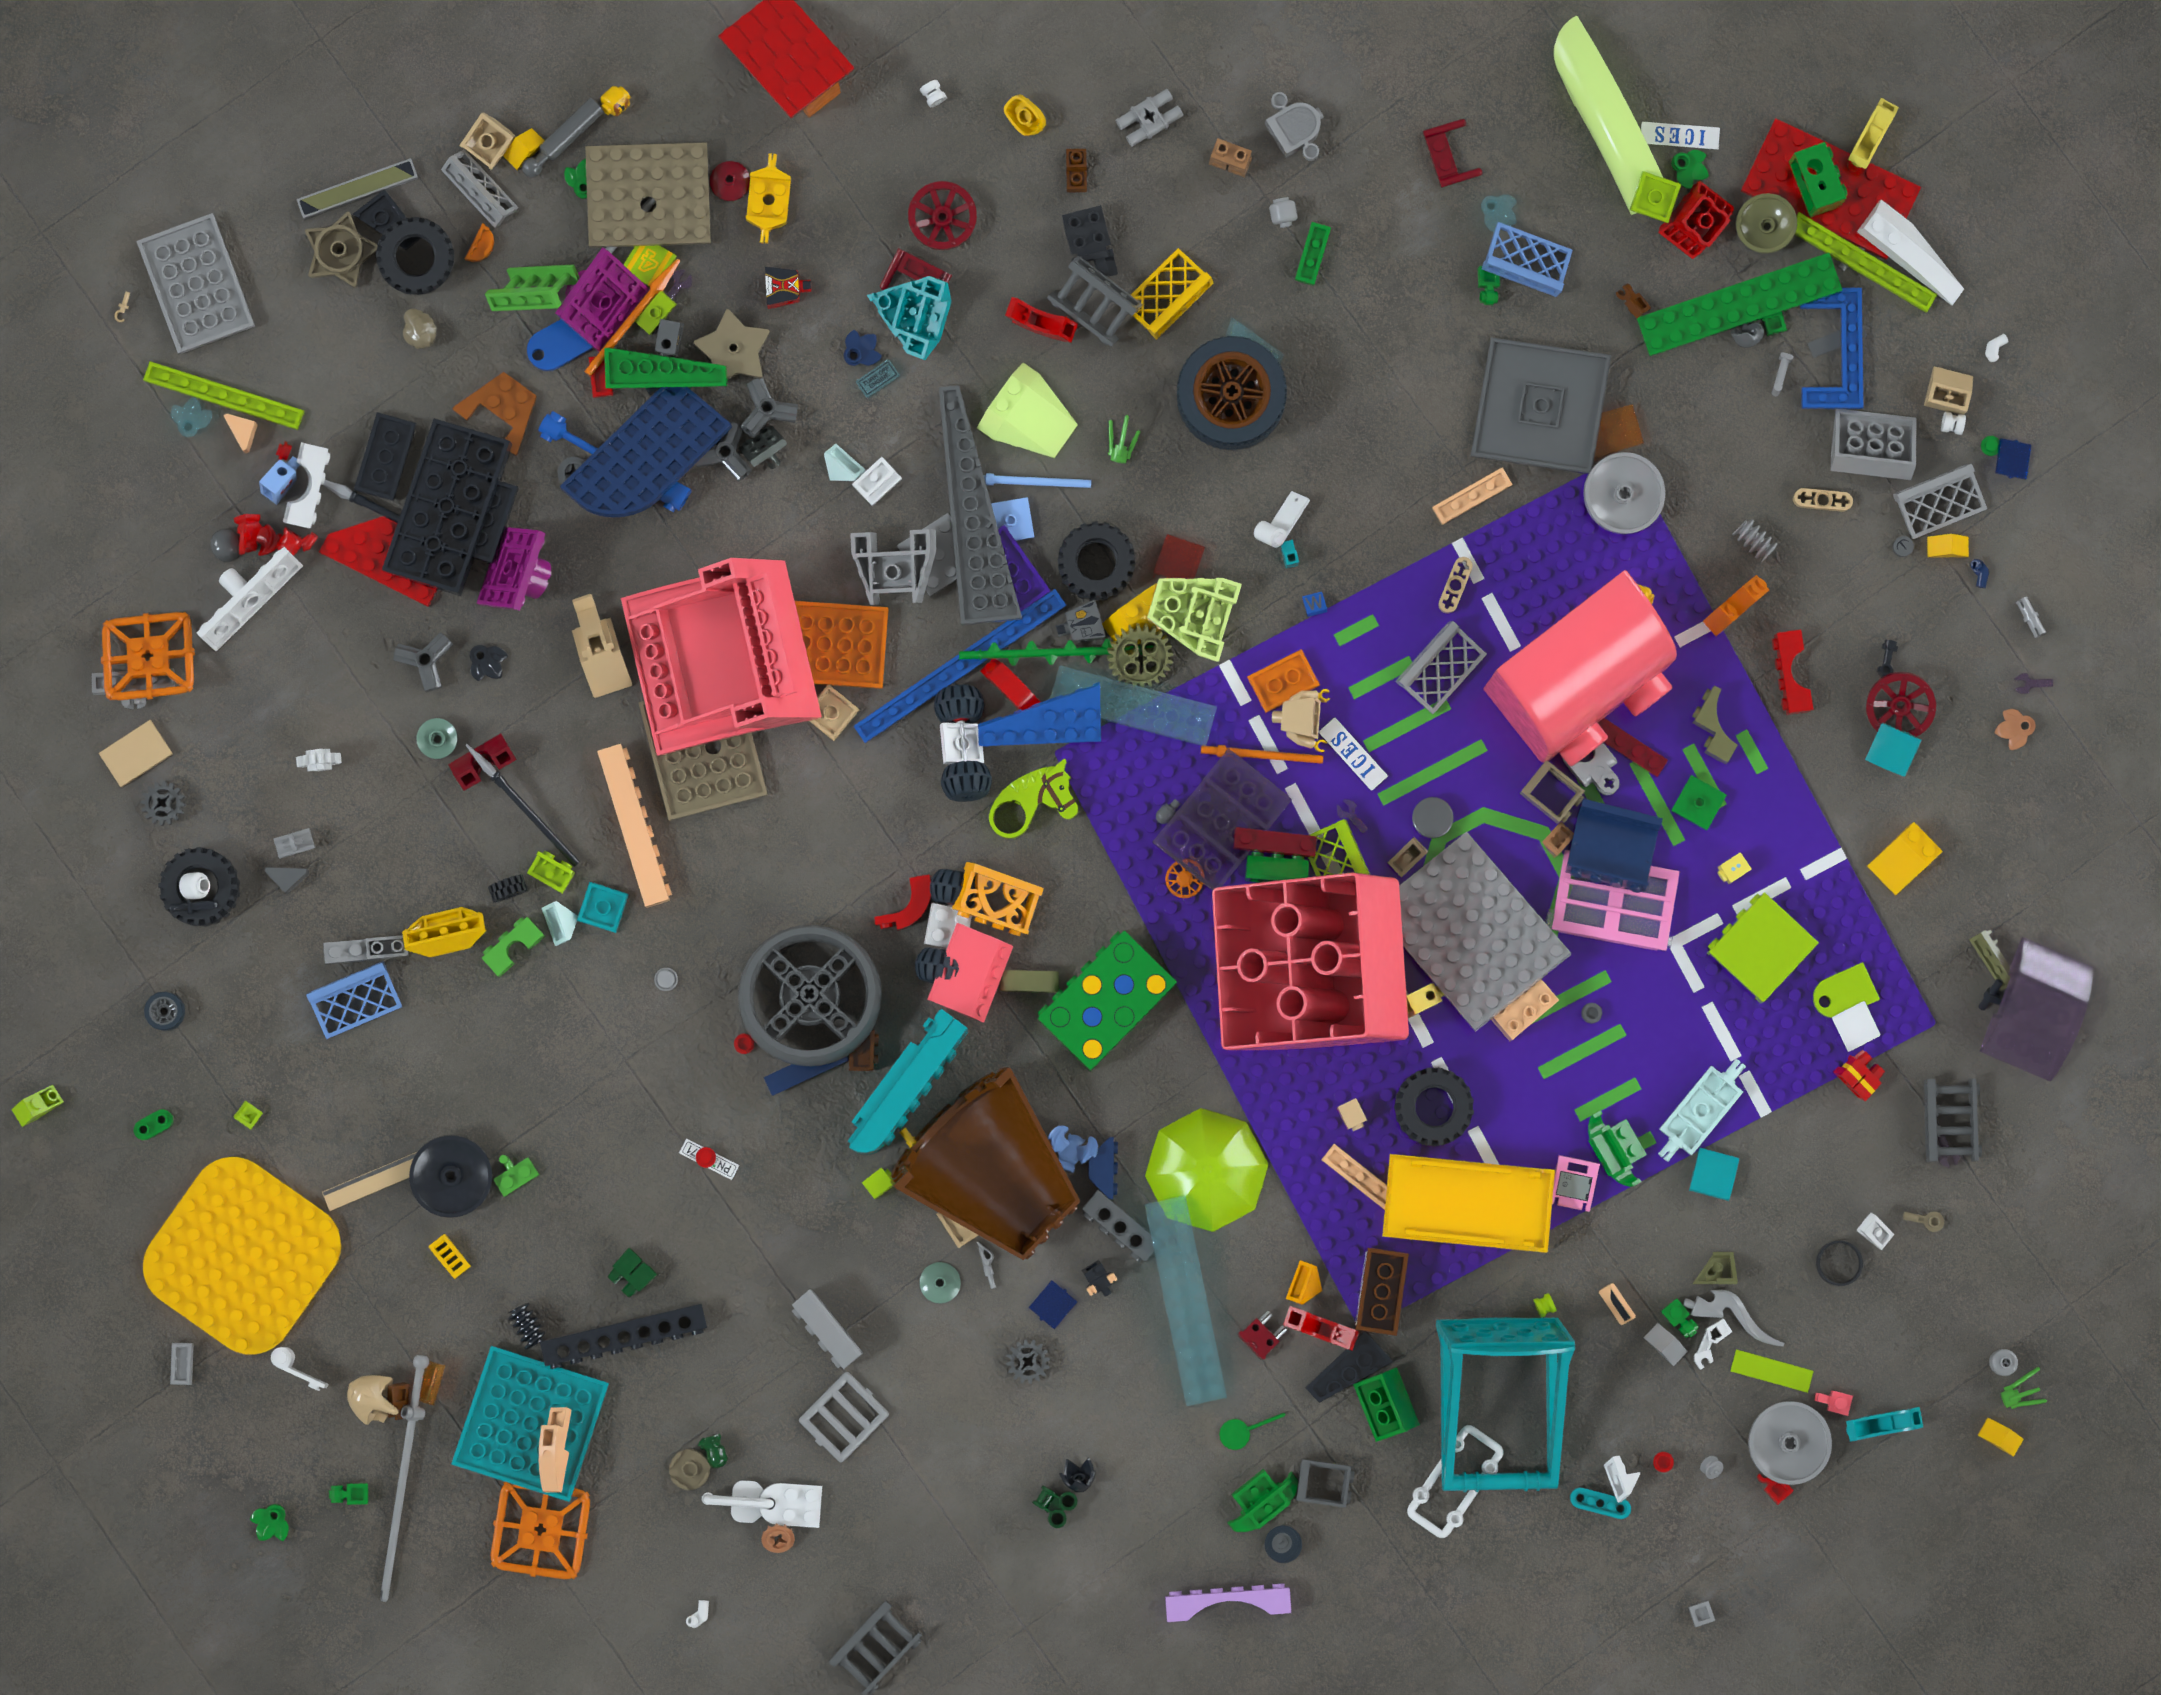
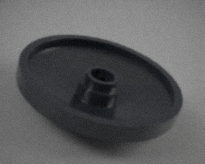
[409,1135,492,1218]

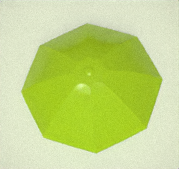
[1145,1108,1268,1232]

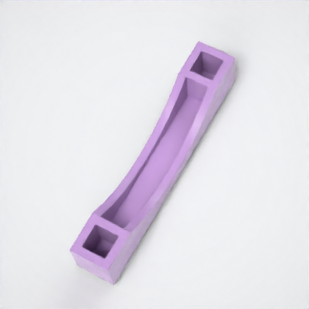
[1165,1583,1291,1622]

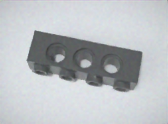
[1082,1190,1161,1262]

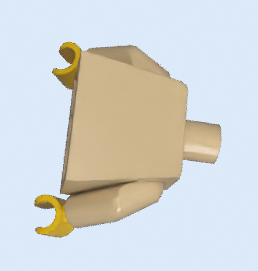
[1272,689,1330,752]

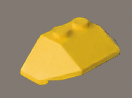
[1102,577,1168,644]
[402,907,486,957]

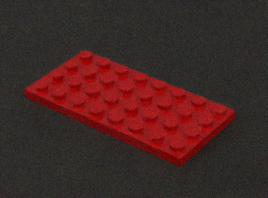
[1741,118,1921,260]

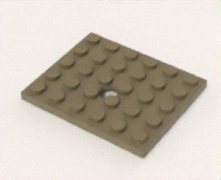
[585,143,711,248]
[638,701,768,821]

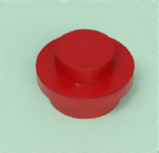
[275,441,292,461]
[734,1034,754,1054]
[696,1147,716,1168]
[1653,1452,1674,1472]

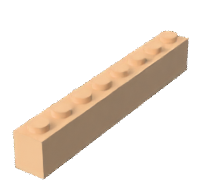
[597,744,672,908]

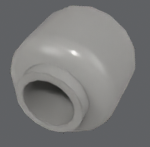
[1269,197,1298,228]
[1989,1349,2018,1376]

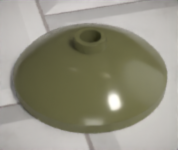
[1736,193,1797,253]

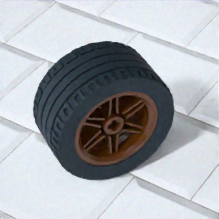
[1177,336,1287,450]

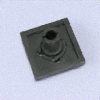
[739,425,787,469]

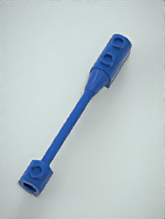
[538,411,692,512]

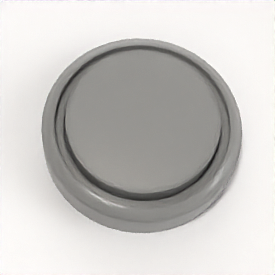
[654,968,678,991]

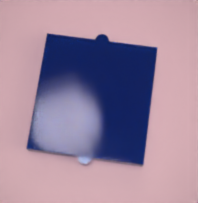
[1995,438,2031,480]
[1029,1280,1077,1329]

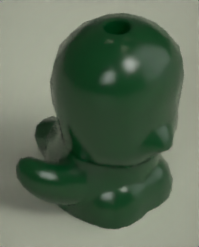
[698,1434,728,1468]

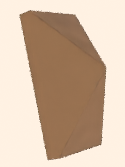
[1542,822,1574,858]

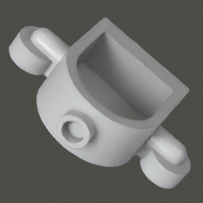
[1265,92,1324,161]

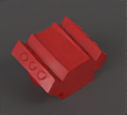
[1658,181,1734,259]

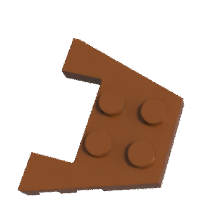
[452,372,537,456]

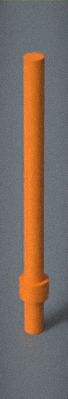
[1201,745,1323,764]

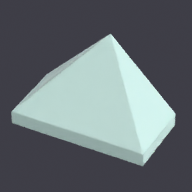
[824,444,866,481]
[542,901,578,946]

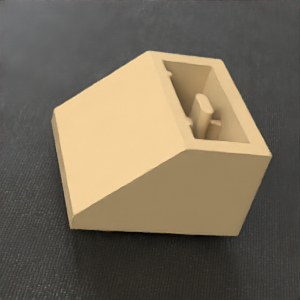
[1924,366,1973,415]

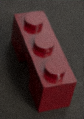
[448,733,517,791]

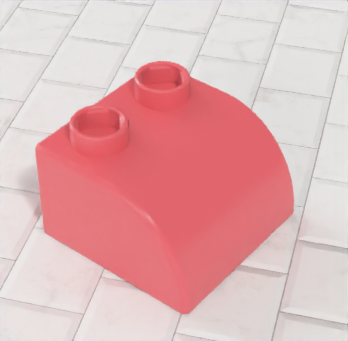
[1484,570,1677,766]
[1212,873,1409,1050]

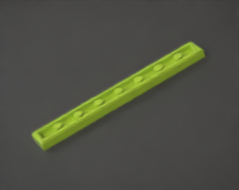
[1795,212,1937,313]
[143,361,304,430]

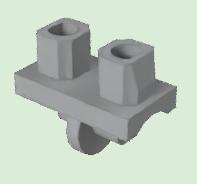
[274,828,315,859]

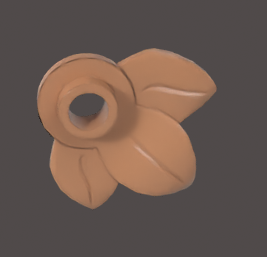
[1995,709,2036,750]

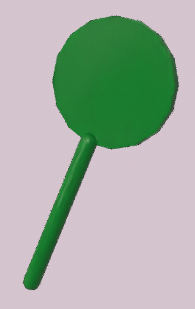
[1219,1413,1285,1450]

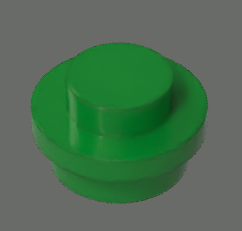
[1981,436,2001,456]

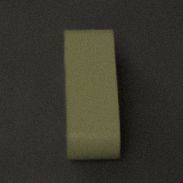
[1000,970,1059,993]

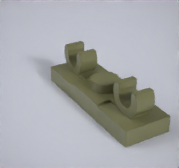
[1969,930,2020,990]

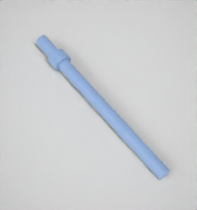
[983,473,1091,488]

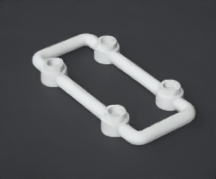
[1407,1425,1503,1538]

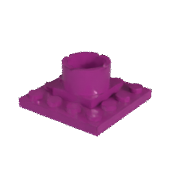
[555,247,650,352]
[477,527,551,611]

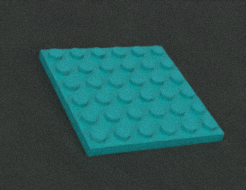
[451,1346,609,1502]

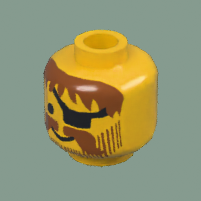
[600,86,631,116]

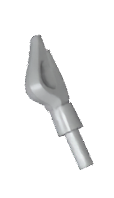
[977,1241,996,1289]

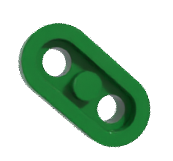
[134,1109,174,1140]

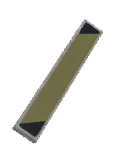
[297,158,418,219]

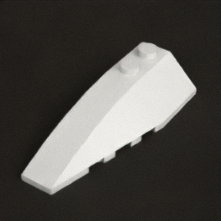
[1857,200,1964,306]

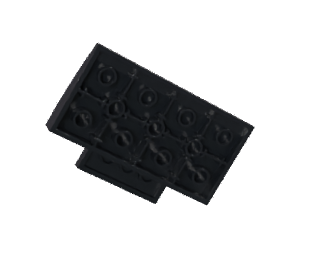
[382,418,519,596]

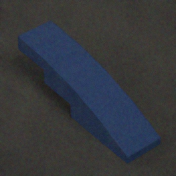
[763,1056,849,1096]

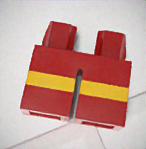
[1833,1050,1885,1101]

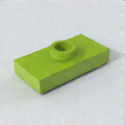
[635,291,676,335]

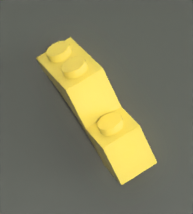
[1848,98,1899,169]

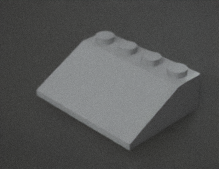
[1831,409,1916,480]

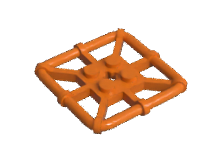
[101,612,195,700]
[491,1482,590,1579]

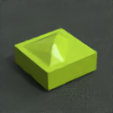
[233,1100,263,1130]

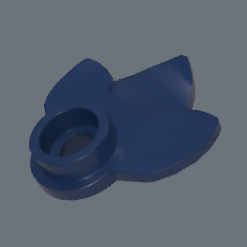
[844,330,882,366]

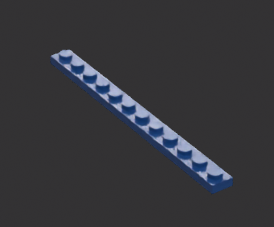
[853,589,1066,743]

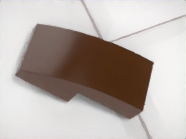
[1066,149,1087,193]

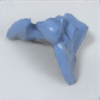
[1048,1126,1098,1173]

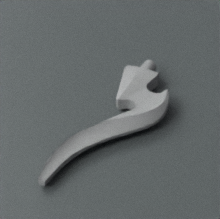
[1683,1290,1784,1346]

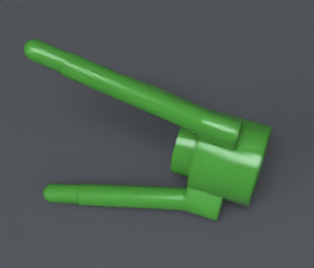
[1108,415,1140,464]
[2000,1367,2047,1409]

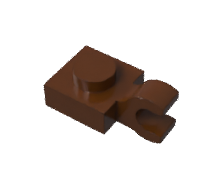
[1616,283,1651,318]
[387,1382,409,1420]

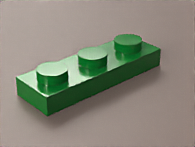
[1295,222,1331,286]

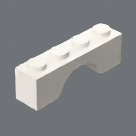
[283,442,330,528]

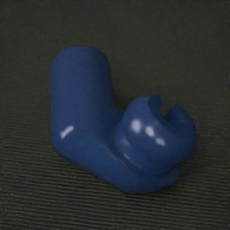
[1970,559,1989,589]

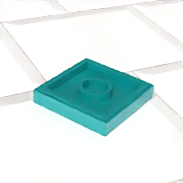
[577,882,629,933]

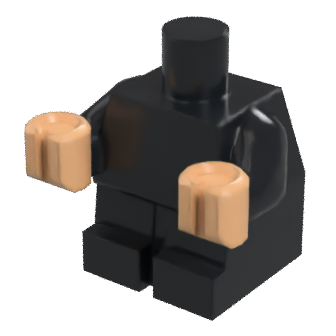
[1081,1260,1117,1297]

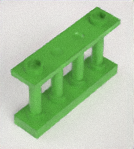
[485,265,580,311]

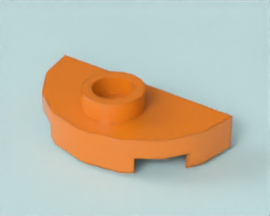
[465,223,494,262]

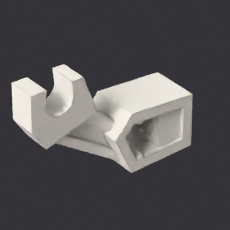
[1694,1319,1732,1370]

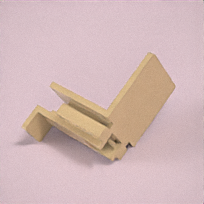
[572,594,632,698]

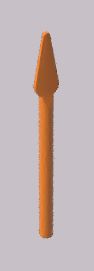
[584,259,680,376]

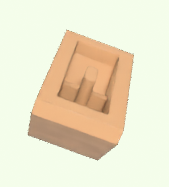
[223,414,257,454]

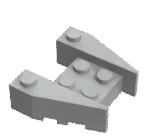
[851,529,936,605]

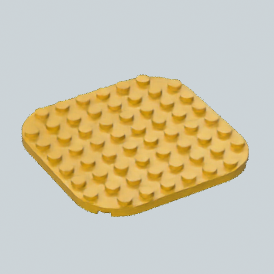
[143,1157,341,1354]

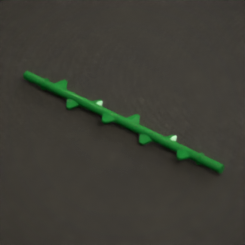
[959,639,1154,666]

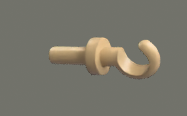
[114,291,130,322]

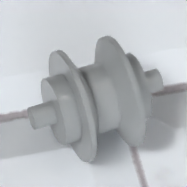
[1700,1456,1723,1479]

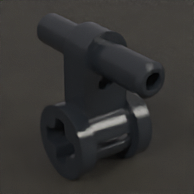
[1978,979,2019,1015]

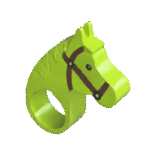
[989,759,1078,839]

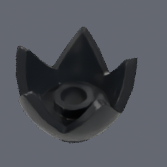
[1059,1457,1096,1493]

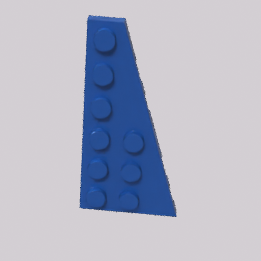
[978,682,1101,746]

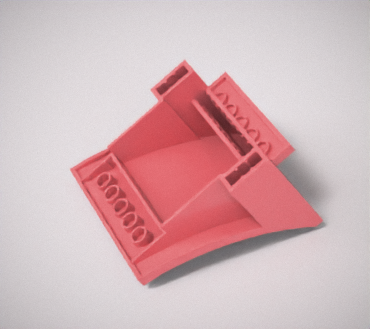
[621,558,822,755]

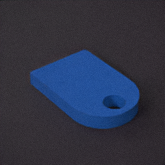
[527,319,593,371]

